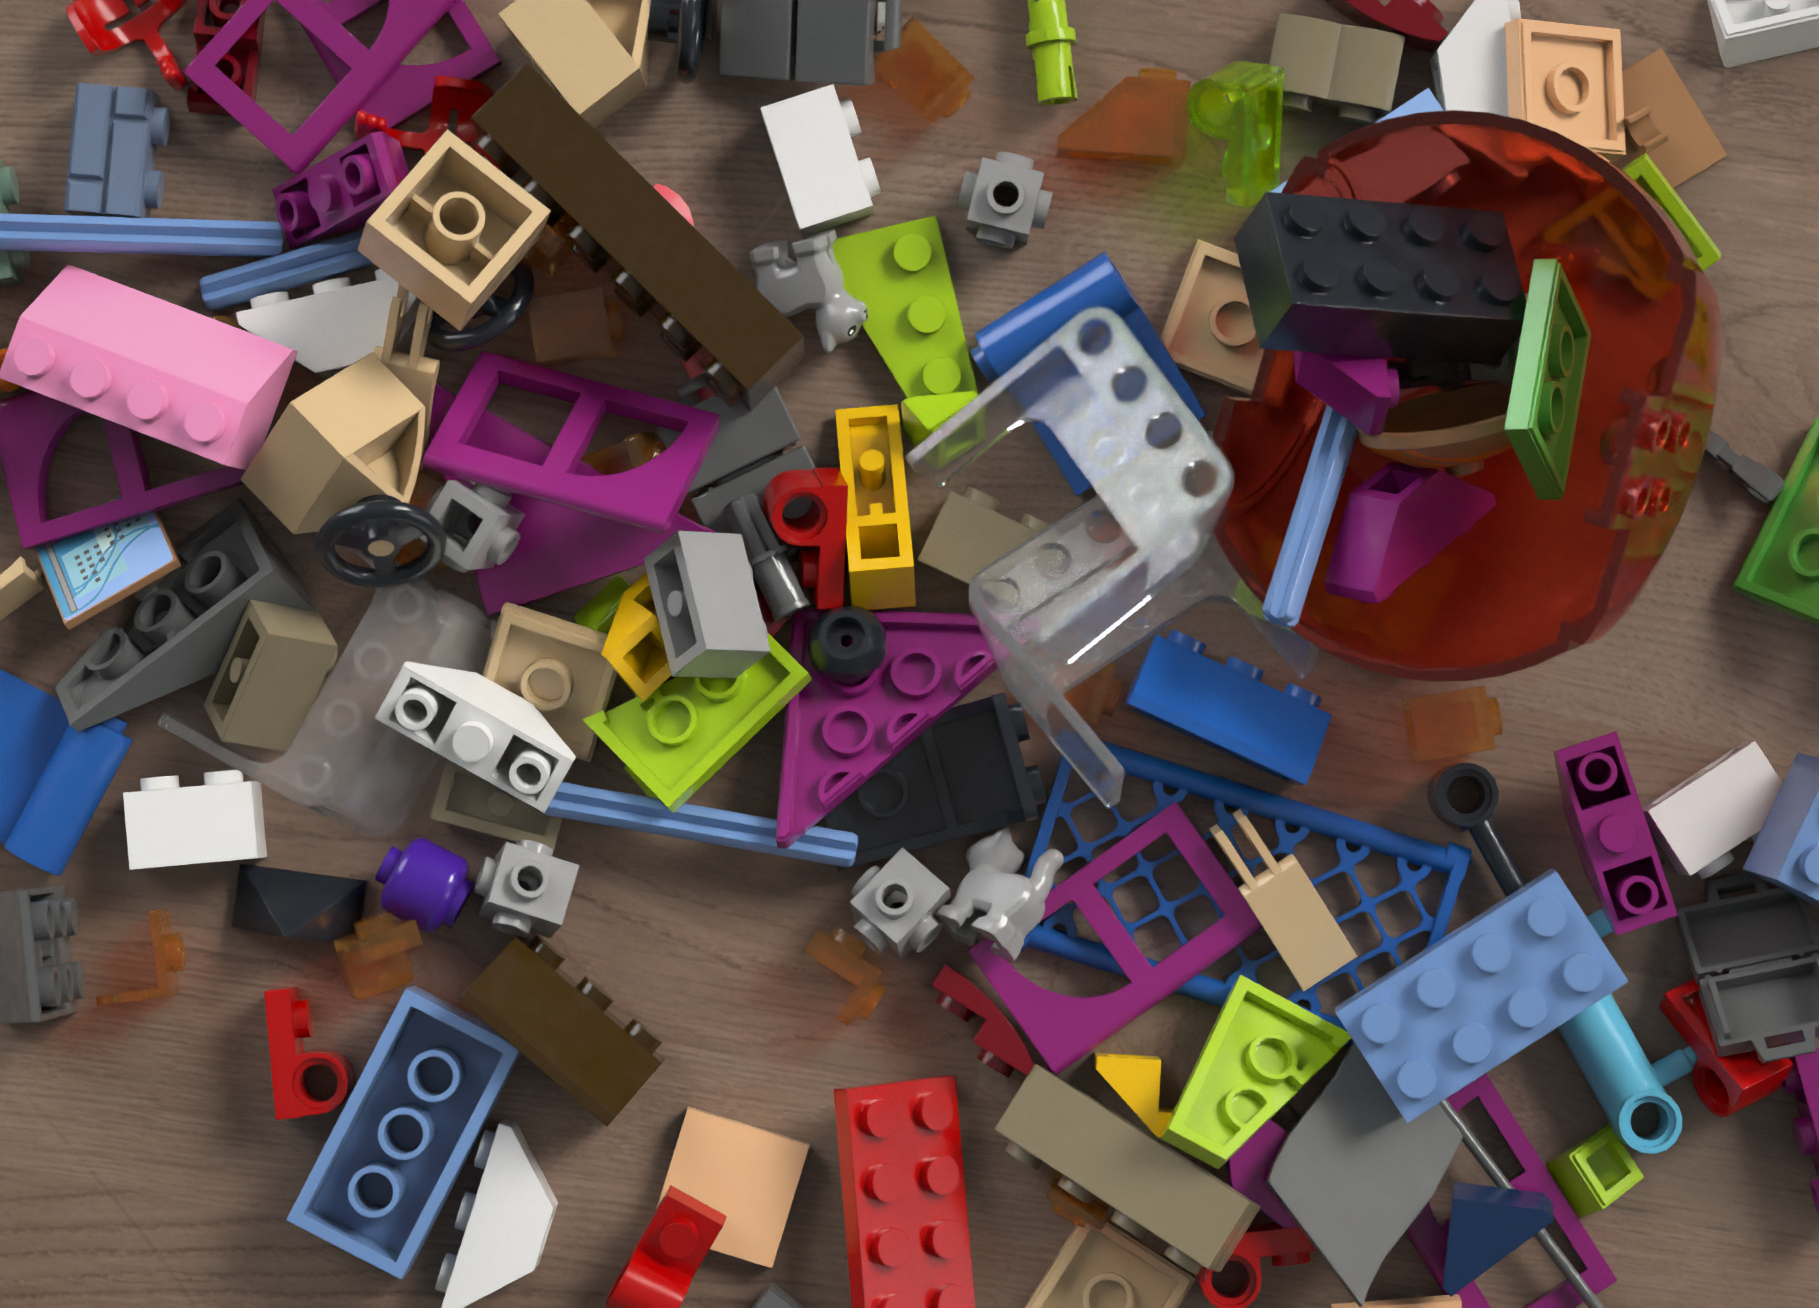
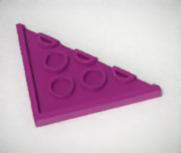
[430,382,715,616]
[776,608,1039,848]

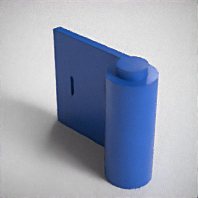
[971,251,1208,496]
[0,668,134,876]

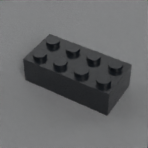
[1234,192,1527,365]

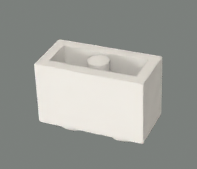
[760,84,881,237]
[1642,741,1783,879]
[123,770,267,870]

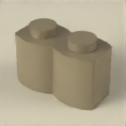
[1263,13,1405,125]

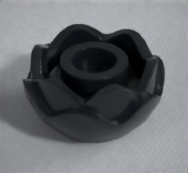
[808,606,887,684]

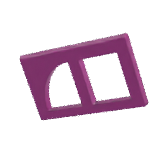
[183,0,457,175]
[300,0,502,129]
[422,350,720,535]
[0,390,246,550]
[967,801,1263,1076]
[1405,1073,1618,1308]

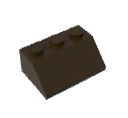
[459,934,665,1127]

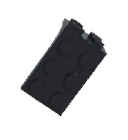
[824,692,1047,871]

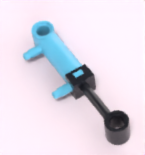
[1427,763,1698,1154]

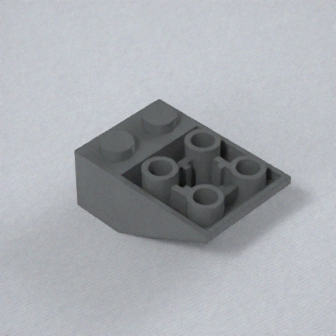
[0,885,85,1023]

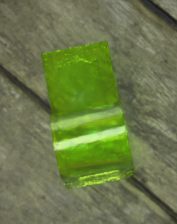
[1186,61,1284,208]

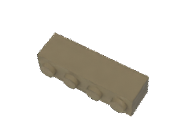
[994,1064,1261,1275]

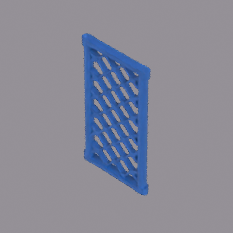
[1020,723,1472,1047]

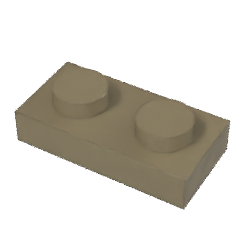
[430,758,564,851]

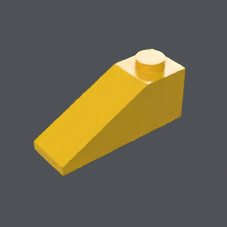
[835,404,916,610]

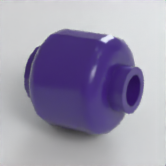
[375,837,475,932]

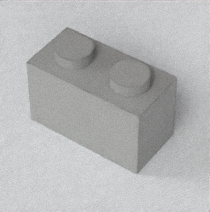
[644,531,771,678]

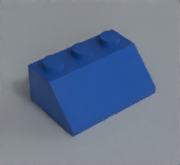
[1121,629,1332,785]

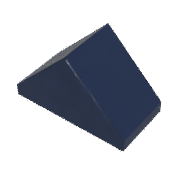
[1443,1182,1554,1297]

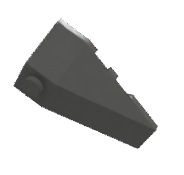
[55,498,316,732]

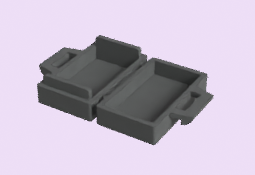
[704,0,902,86]
[655,372,816,564]
[1676,871,1819,1063]

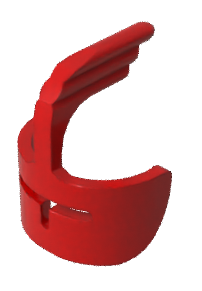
[66,0,189,92]
[354,75,494,155]

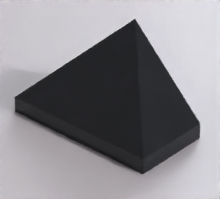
[231,864,368,944]

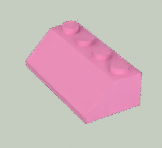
[0,264,298,470]

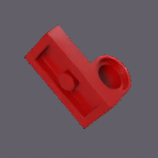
[763,468,848,609]
[1659,979,1793,1117]
[264,986,356,1120]
[604,1185,727,1308]
[1196,1222,1317,1308]

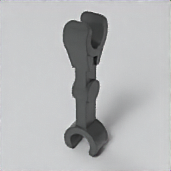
[1641,384,1784,504]

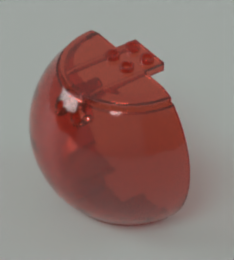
[1201,110,1722,682]

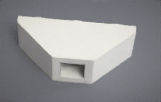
[1430,0,1539,176]
[236,269,422,379]
[375,661,576,813]
[435,1119,558,1308]

